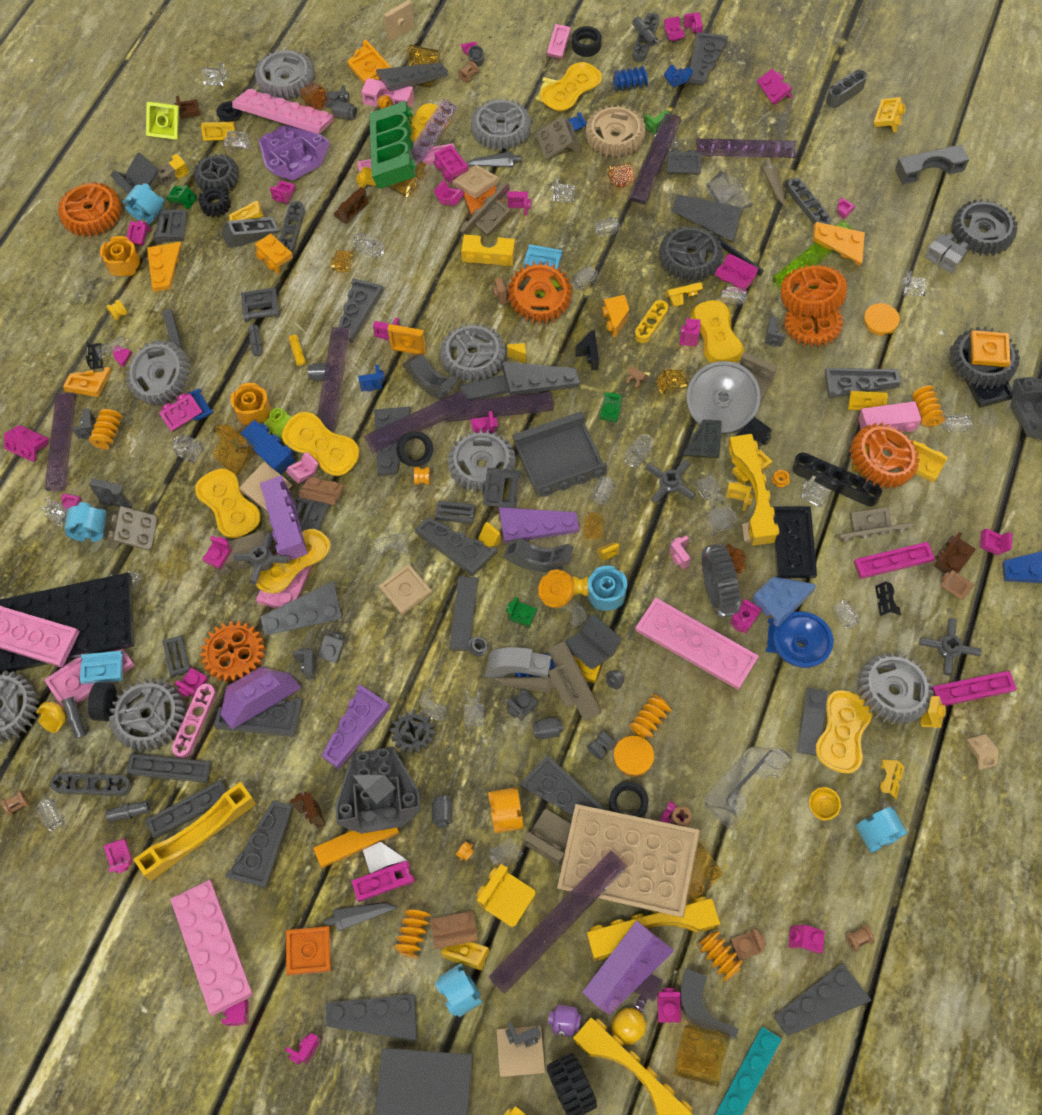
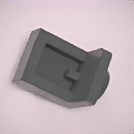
[318,631,349,663]
[505,1022,541,1048]

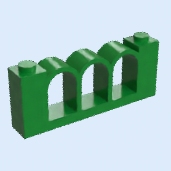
[370,101,417,189]

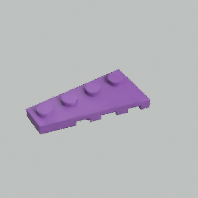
[499,507,579,544]
[322,684,391,770]

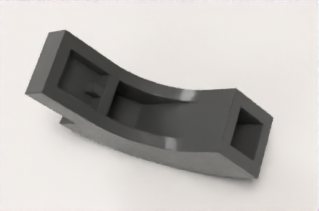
[402,353,457,399]
[504,538,573,572]
[679,968,739,1042]

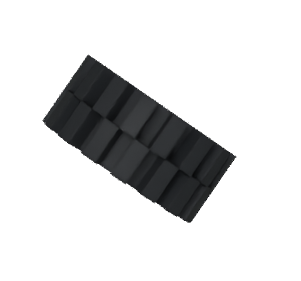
[198,185,231,218]

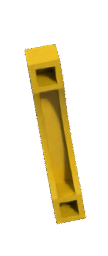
[728,434,779,546]
[133,782,257,881]
[586,897,720,962]
[573,1018,693,1115]

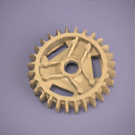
[585,105,646,159]

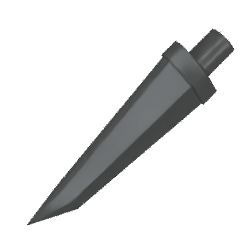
[467,151,521,167]
[324,903,399,931]

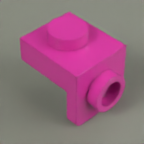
[664,16,685,41]
[270,180,296,204]
[434,181,464,206]
[507,191,531,215]
[980,528,1013,556]
[104,838,133,874]
[788,925,825,954]

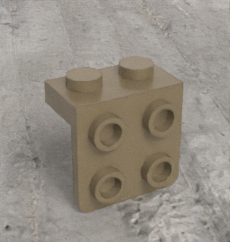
[106,506,157,550]

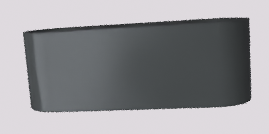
[826,70,867,108]

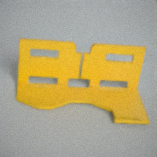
[880,760,904,799]

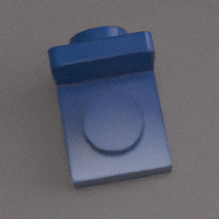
[664,64,693,88]

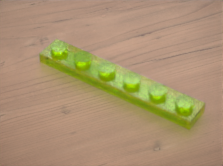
[772,220,855,288]

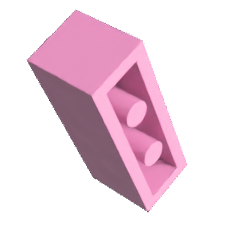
[858,401,921,432]

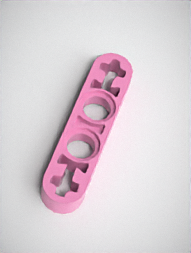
[172,684,216,759]

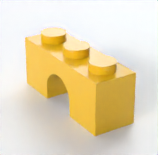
[461,234,515,266]

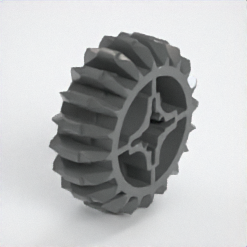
[194,153,239,191]

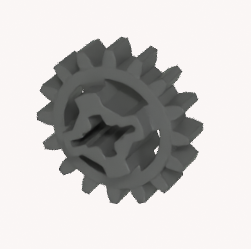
[390,710,435,755]

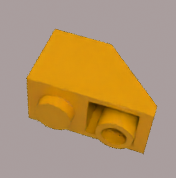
[602,295,629,338]

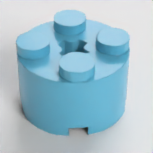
[123,183,165,224]
[64,502,107,542]
[588,566,627,611]
[855,807,908,853]
[435,963,483,1017]

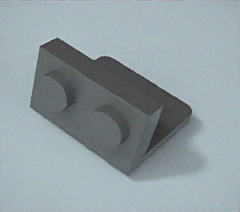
[110,152,158,195]

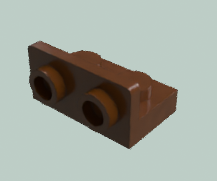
[334,187,368,224]
[934,532,976,574]
[290,792,326,828]

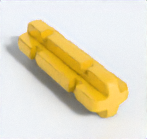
[289,334,306,366]

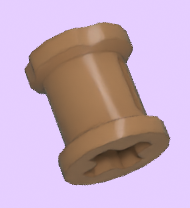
[458,61,479,83]
[1,790,30,816]
[671,807,692,827]
[845,925,875,952]

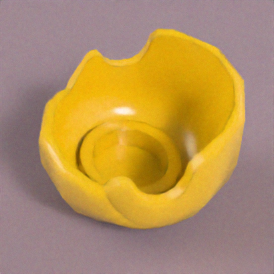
[36,702,67,733]
[808,787,842,821]
[611,1007,647,1045]

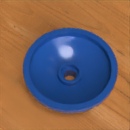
[773,612,834,668]

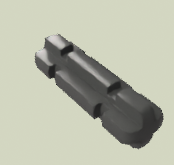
[248,324,263,357]

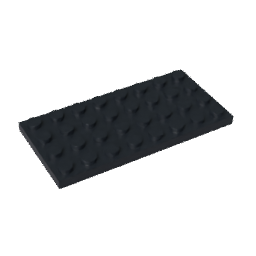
[0,572,135,674]

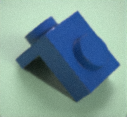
[358,364,385,392]

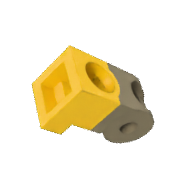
[157,153,189,186]

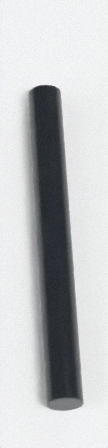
[713,233,764,276]

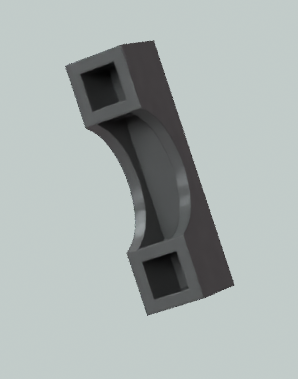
[895,145,969,185]

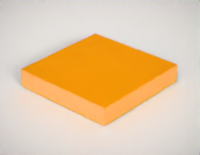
[387,324,427,356]
[970,330,1011,367]

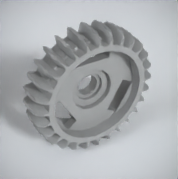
[255,48,314,100]
[471,97,531,151]
[440,322,506,383]
[125,339,192,406]
[447,429,516,494]
[857,652,934,726]
[0,670,39,744]
[109,678,186,752]

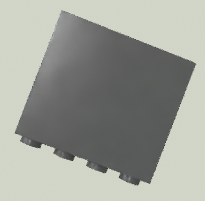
[513,411,607,498]
[375,1048,473,1115]

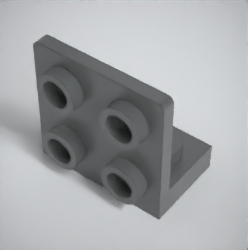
[565,615,623,669]

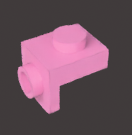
[286,452,318,484]
[670,536,691,570]

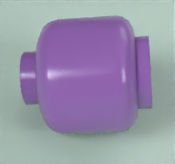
[548,1004,581,1037]

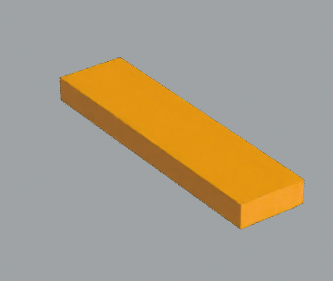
[313,828,399,868]

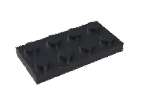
[950,345,1013,408]
[773,506,817,578]

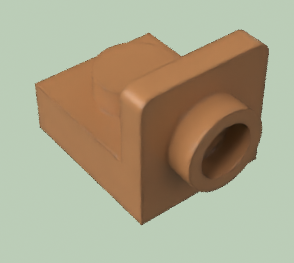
[730,928,766,960]

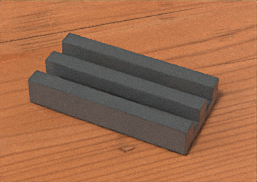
[435,501,475,524]
[162,635,190,678]

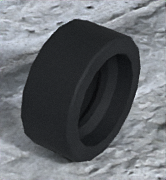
[572,26,601,57]
[396,431,433,467]
[88,682,117,721]
[609,781,649,818]

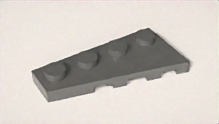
[376,62,448,91]
[673,194,743,242]
[336,278,384,343]
[502,362,580,395]
[825,368,901,398]
[374,406,411,476]
[415,517,497,576]
[214,698,303,737]
[519,755,606,816]
[773,963,872,1036]
[326,994,417,1041]

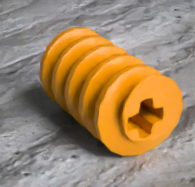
[912,385,945,427]
[89,409,123,450]
[629,694,672,739]
[394,909,431,959]
[696,931,743,982]

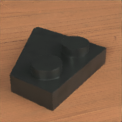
[683,420,722,458]

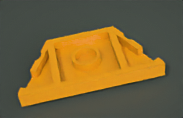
[347,40,392,84]

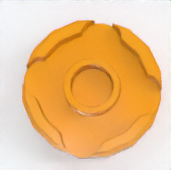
[863,303,900,336]
[538,569,575,608]
[613,735,654,777]

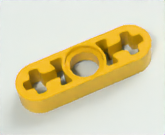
[635,300,668,343]

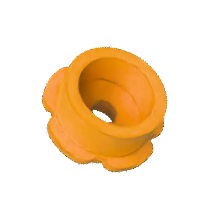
[377,95,392,109]
[771,470,790,488]
[455,841,474,861]

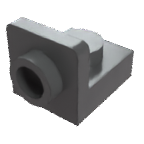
[325,85,349,108]
[764,316,785,347]
[73,408,95,439]
[293,648,316,680]
[507,689,538,721]

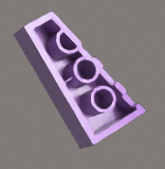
[260,475,308,560]
[583,921,674,1015]

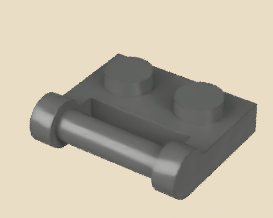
[154,210,188,243]
[241,287,280,322]
[483,467,521,508]
[89,478,132,509]
[296,496,329,531]

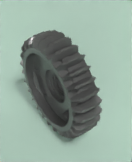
[951,199,1018,256]
[659,225,723,283]
[949,327,1020,390]
[701,544,741,617]

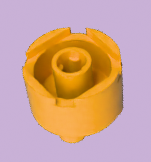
[100,236,140,276]
[230,383,271,425]
[488,787,524,833]

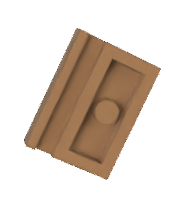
[299,477,344,505]
[431,911,478,949]

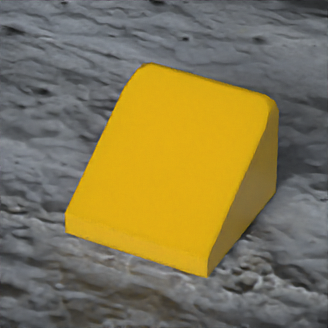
[507,343,526,364]
[479,522,501,548]
[596,542,619,561]

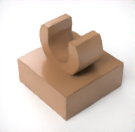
[626,366,649,388]

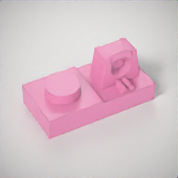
[547,24,571,59]

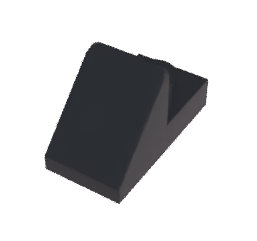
[575,330,599,371]

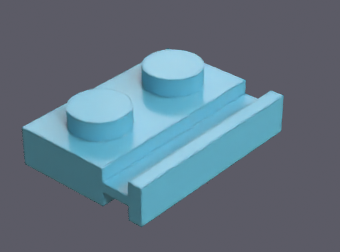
[523,244,562,270]
[80,651,123,685]

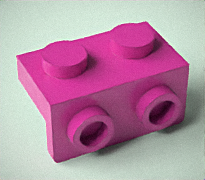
[757,68,793,105]
[715,254,758,290]
[4,425,49,462]

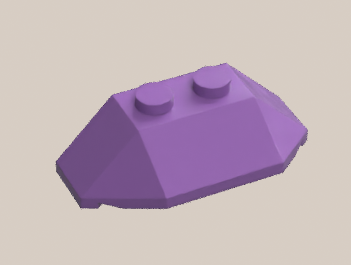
[221,666,301,729]

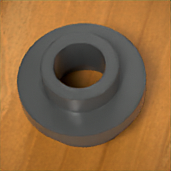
[468,637,487,656]
[606,670,624,690]

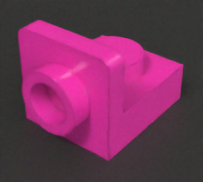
[683,12,703,39]
[126,220,152,246]
[373,318,400,340]
[471,411,498,434]
[202,536,232,570]
[174,668,209,698]
[657,988,681,1023]
[285,1033,322,1065]

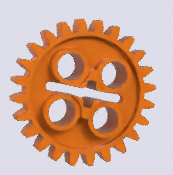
[784,310,843,348]
[200,621,266,683]

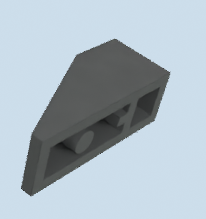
[221,217,279,247]
[797,687,828,756]

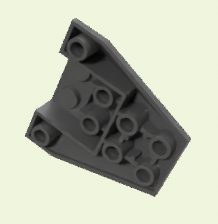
[1011,377,1042,440]
[335,747,421,834]

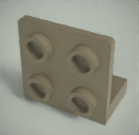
[536,116,582,160]
[740,352,777,402]
[523,809,571,866]

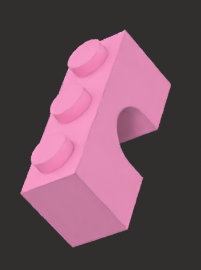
[361,78,414,107]

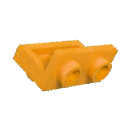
[255,234,293,274]

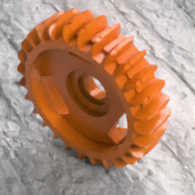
[58,181,122,238]
[508,261,572,325]
[781,264,847,319]
[849,422,920,489]

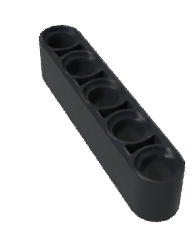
[792,452,882,507]

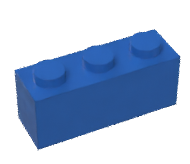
[239,420,296,475]

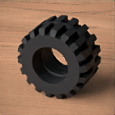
[547,1053,597,1115]

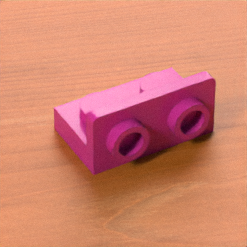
[434,145,469,185]
[159,393,203,431]

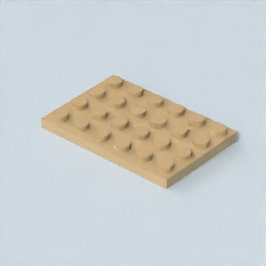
[557,804,701,918]

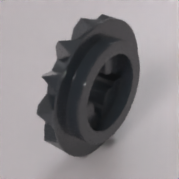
[216,101,242,122]

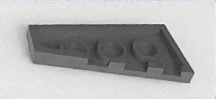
[688,32,728,85]
[261,580,342,635]
[225,801,293,889]

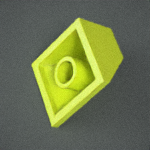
[146,102,179,140]

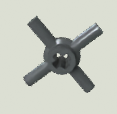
[646,460,696,504]
[233,533,290,585]
[919,618,982,676]

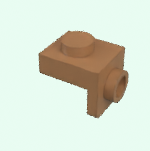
[492,277,510,305]
[941,570,974,600]

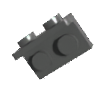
[667,150,701,174]

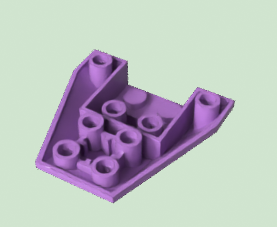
[258,125,330,181]

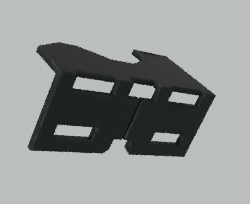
[86,341,103,370]
[875,581,901,616]

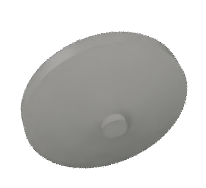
[687,361,761,434]

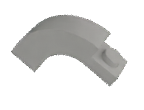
[484,647,551,678]

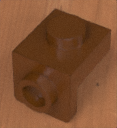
[174,96,200,119]

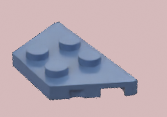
[753,577,816,627]

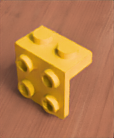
[476,864,536,927]

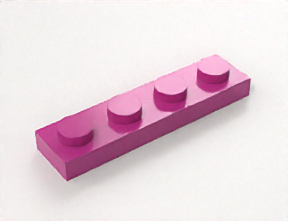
[854,542,935,579]
[931,671,1017,706]

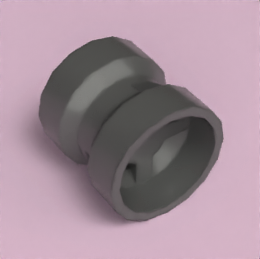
[468,45,484,67]
[587,731,616,760]

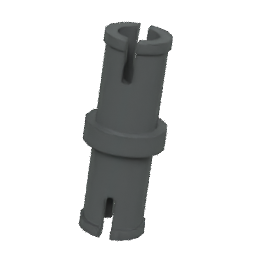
[632,16,658,46]
[61,696,88,739]
[105,800,151,823]

